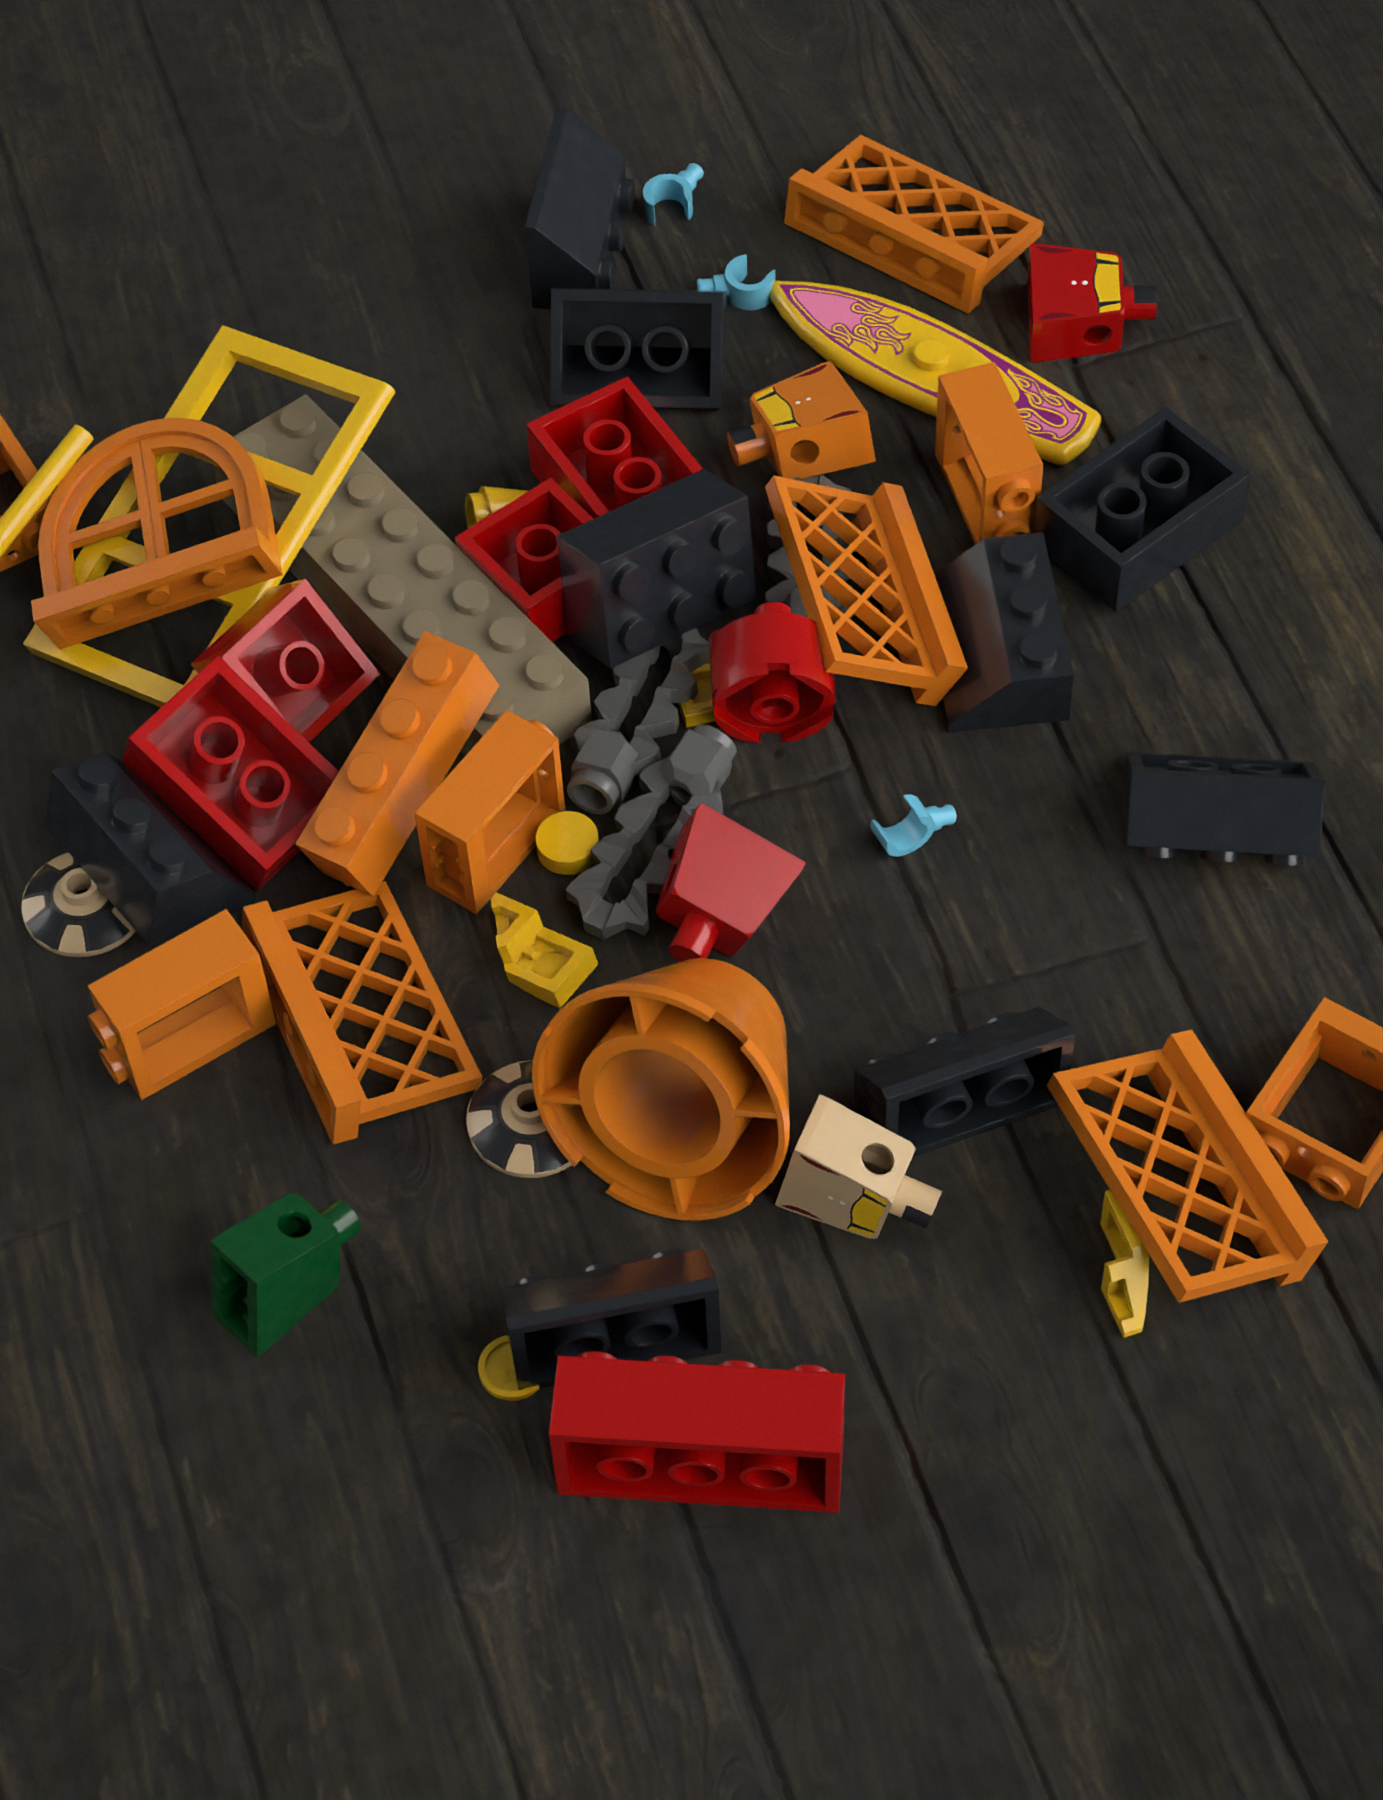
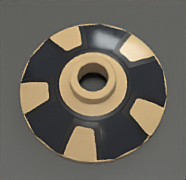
[21,852,136,957]
[466,1060,572,1178]

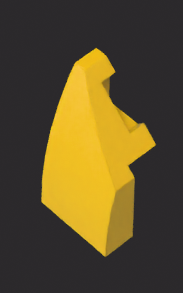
[491,892,598,1009]
[1100,1190,1149,1338]

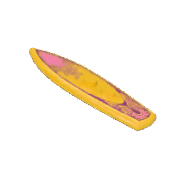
[769,281,1101,466]

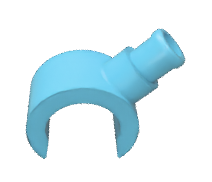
[643,163,703,226]
[697,254,775,310]
[870,795,957,857]

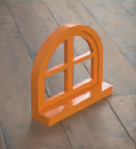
[31,418,283,650]

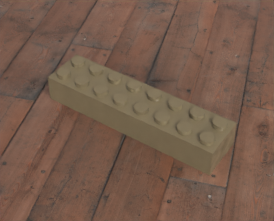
[213,394,592,756]

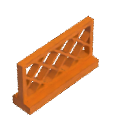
[784,135,1044,314]
[765,475,968,706]
[242,881,482,1145]
[1047,1029,1328,1303]

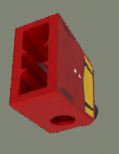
[1027,243,1157,362]

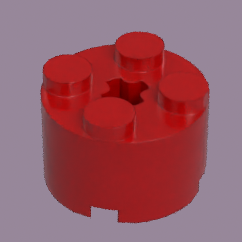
[708,602,836,743]

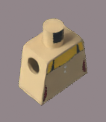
[775,1094,942,1239]

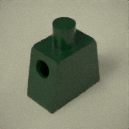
[210,1193,361,1357]

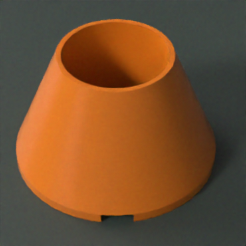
[532,958,790,1221]

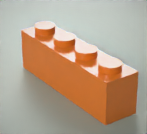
[296,631,500,897]

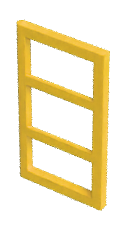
[23,325,395,707]

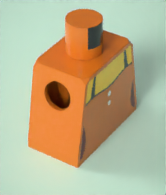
[727,361,876,479]

